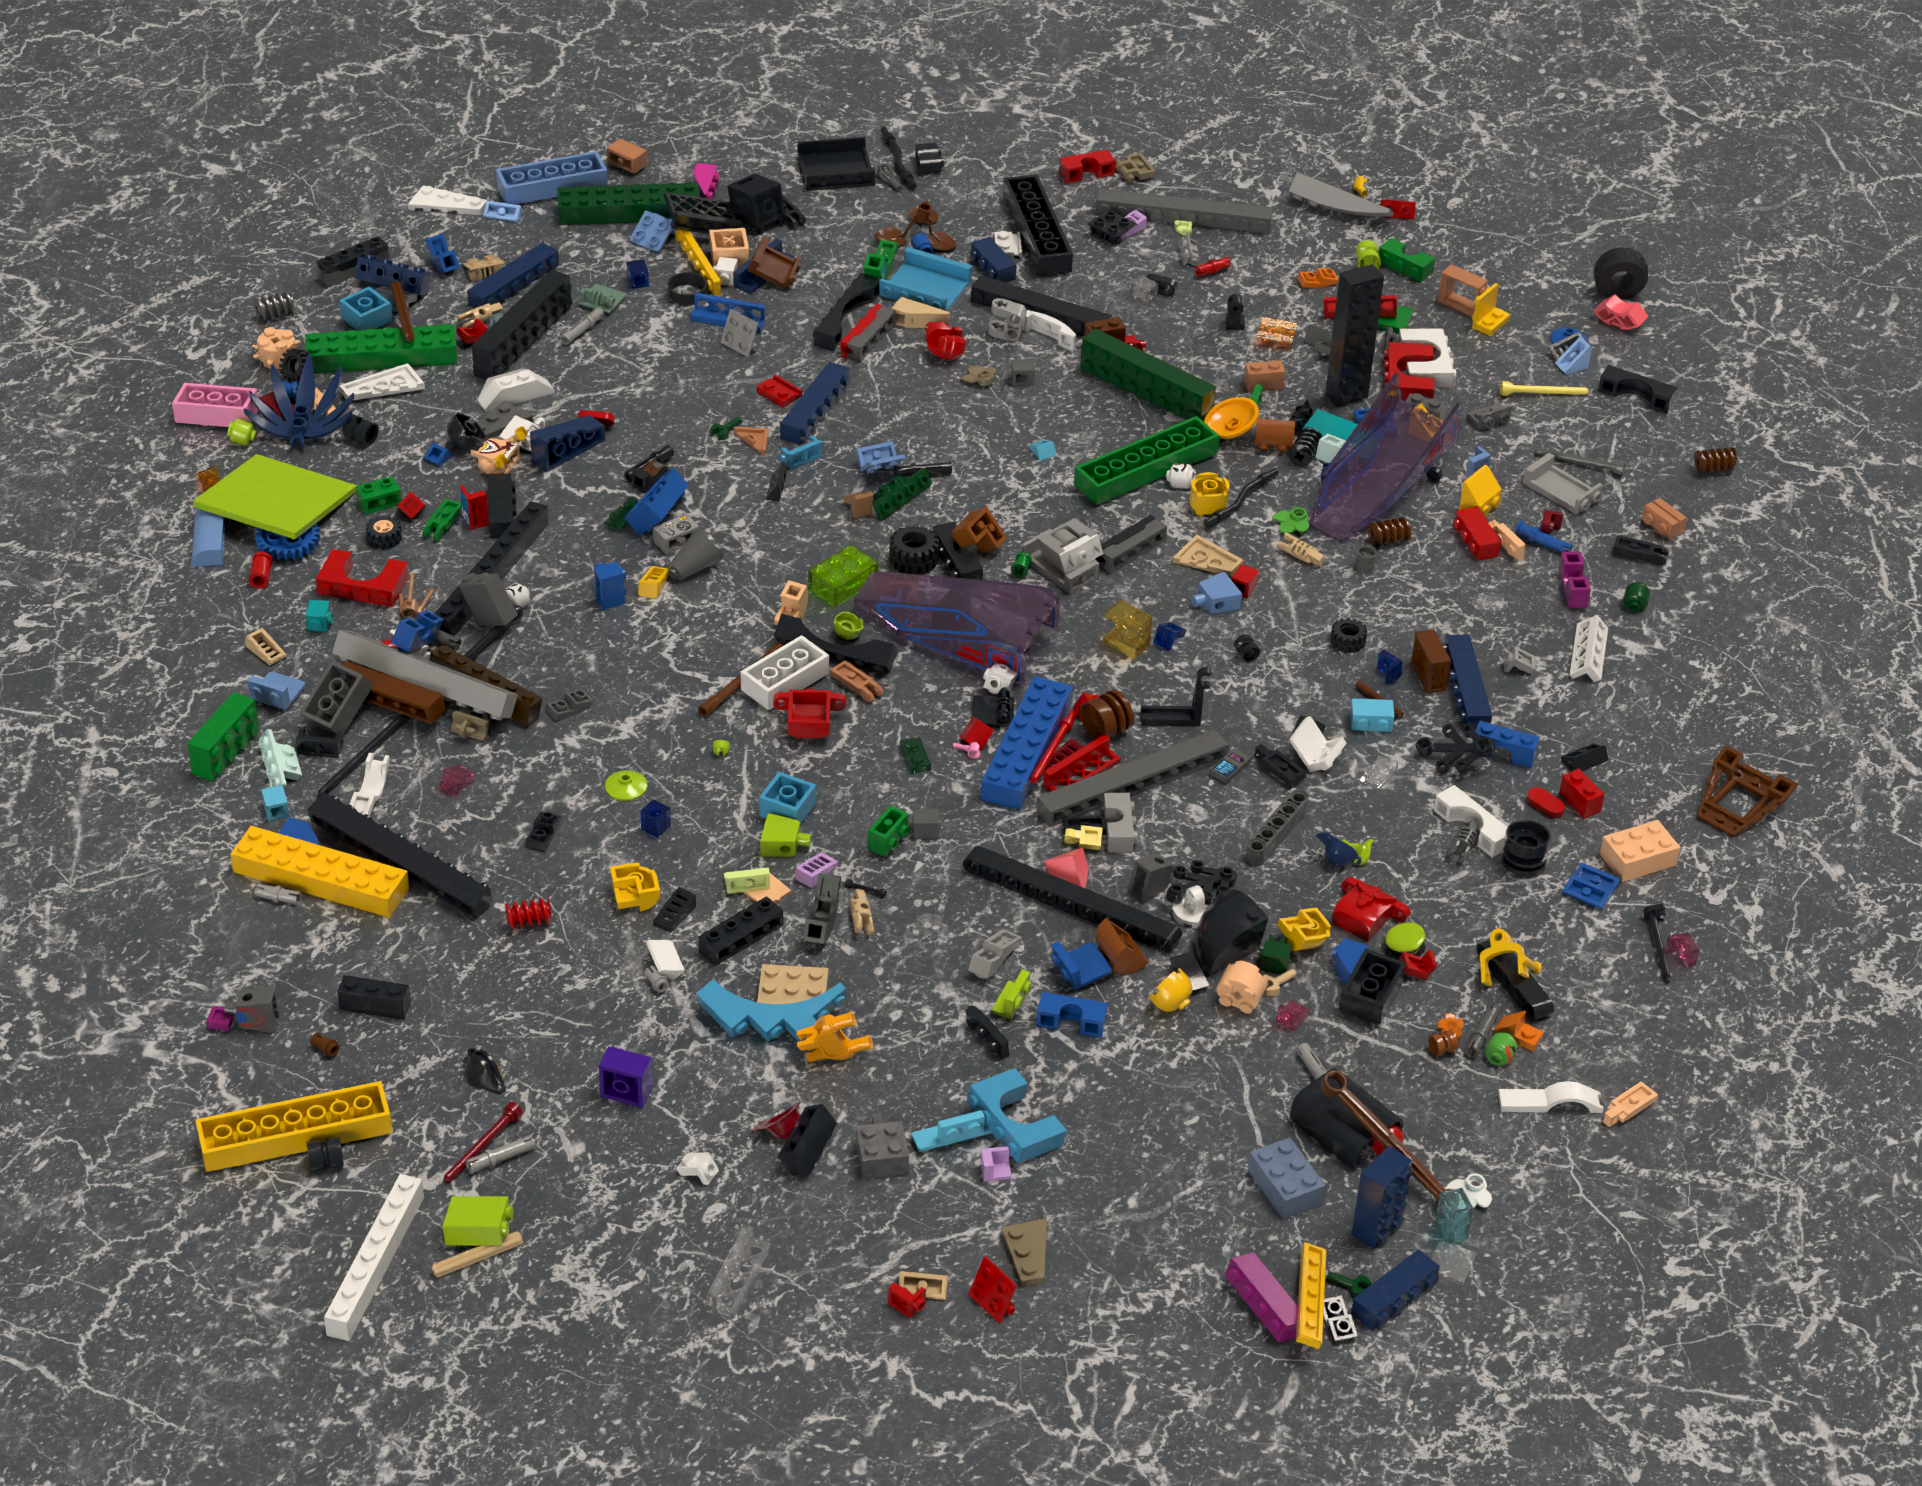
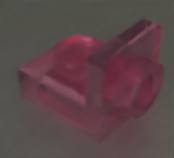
[439,765,475,796]
[1666,932,1699,967]
[1276,1000,1310,1031]

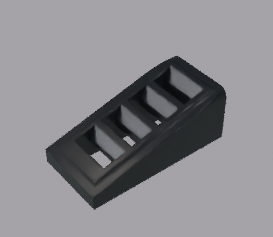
[653,887,696,932]

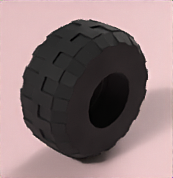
[1594,247,1649,300]

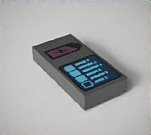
[1210,748,1251,784]

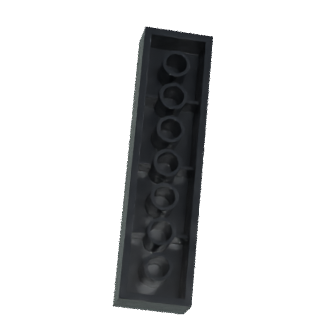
[1003,174,1073,275]
[1325,264,1384,407]
[472,269,572,380]

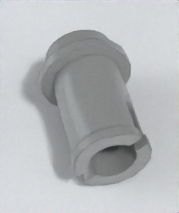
[644,966,669,992]

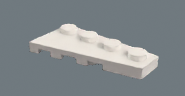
[408,186,487,215]
[340,363,425,400]

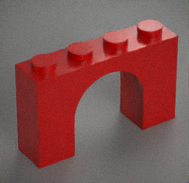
[1384,342,1434,402]
[316,549,409,607]

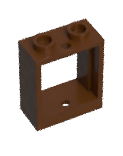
[1411,629,1451,694]

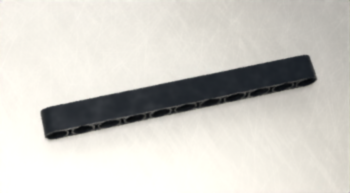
[963,846,1183,952]

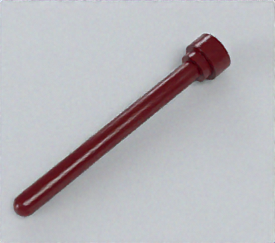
[443,1102,523,1183]

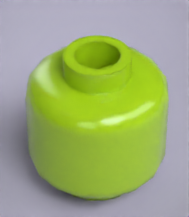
[227,418,257,446]

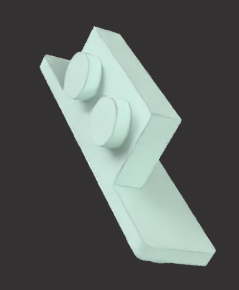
[259,729,302,789]

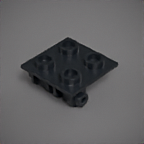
[1087,210,1137,244]
[973,687,1014,726]

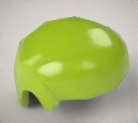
[833,612,864,640]

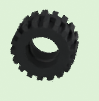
[889,526,939,575]

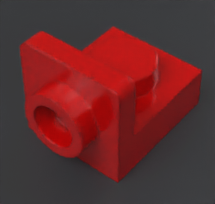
[888,1282,926,1318]

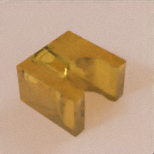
[1103,599,1153,659]

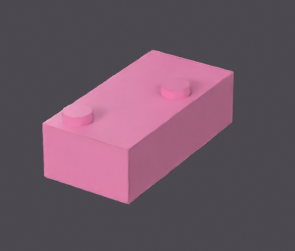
[172,383,258,427]

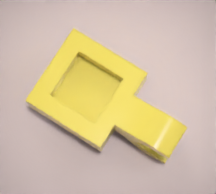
[1064,825,1102,850]

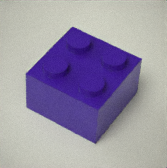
[598,1046,653,1108]

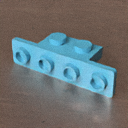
[911,1110,992,1152]

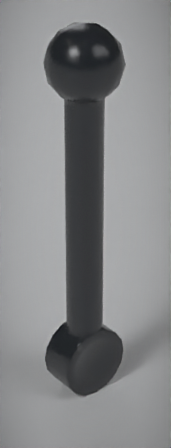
[845,879,887,897]

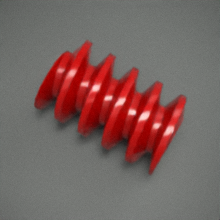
[504,897,552,930]

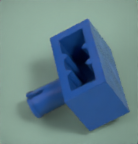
[594,562,627,610]

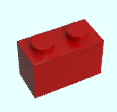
[1559,769,1605,819]

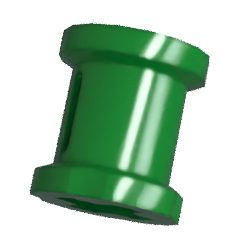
[1011,552,1032,578]

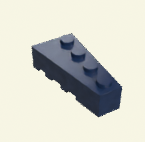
[530,415,605,472]

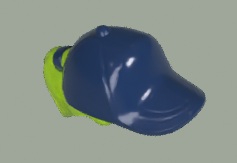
[1316,832,1374,867]

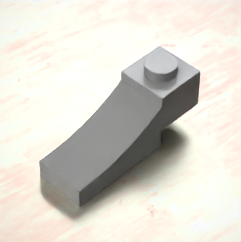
[968,929,1022,979]

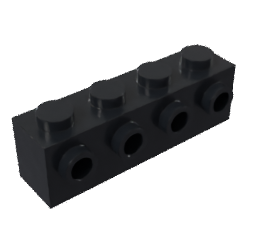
[698,896,783,966]

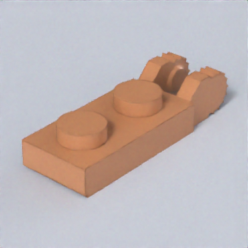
[830,660,884,703]

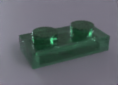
[900,737,931,774]

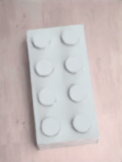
[741,635,829,710]

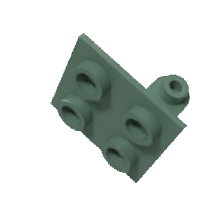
[577,283,627,314]

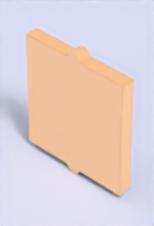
[743,873,791,903]

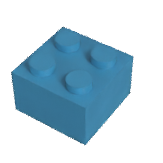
[339,286,393,331]
[759,772,816,825]

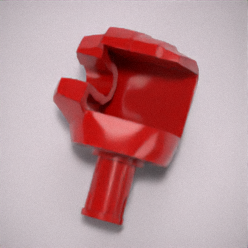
[925,322,966,360]

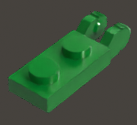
[422,499,461,541]

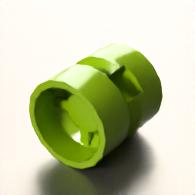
[1355,240,1381,269]

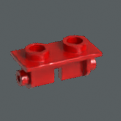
[1380,199,1416,219]

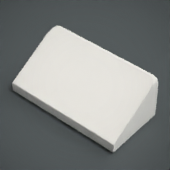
[646,940,684,981]

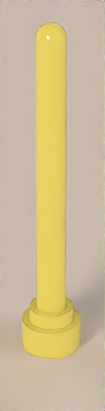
[1500,381,1589,396]

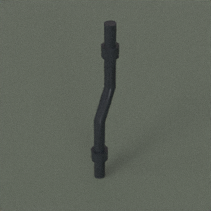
[880,127,917,190]
[1204,468,1278,527]

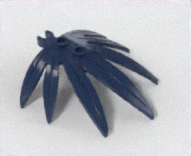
[244,355,354,449]

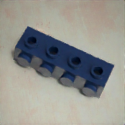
[355,254,431,295]

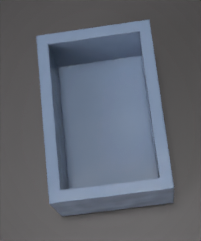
[1248,1137,1326,1219]

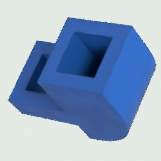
[425,233,460,273]

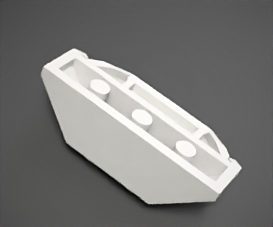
[478,369,555,413]

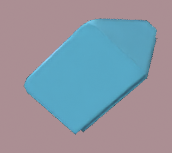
[1029,440,1056,460]

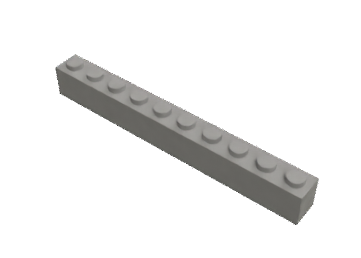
[332,630,518,721]

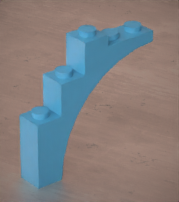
[696,980,847,1042]

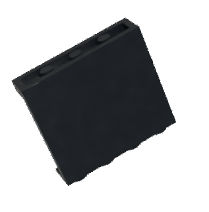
[797,137,875,191]

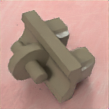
[451,711,490,742]

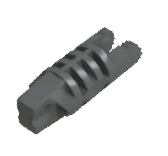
[1447,819,1479,863]

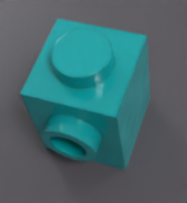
[305,600,333,632]

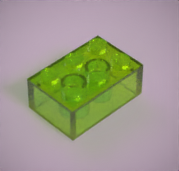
[808,544,879,607]

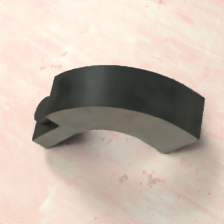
[803,873,842,944]

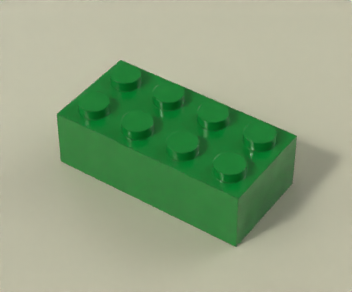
[187,692,260,782]

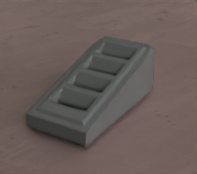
[1548,331,1585,361]

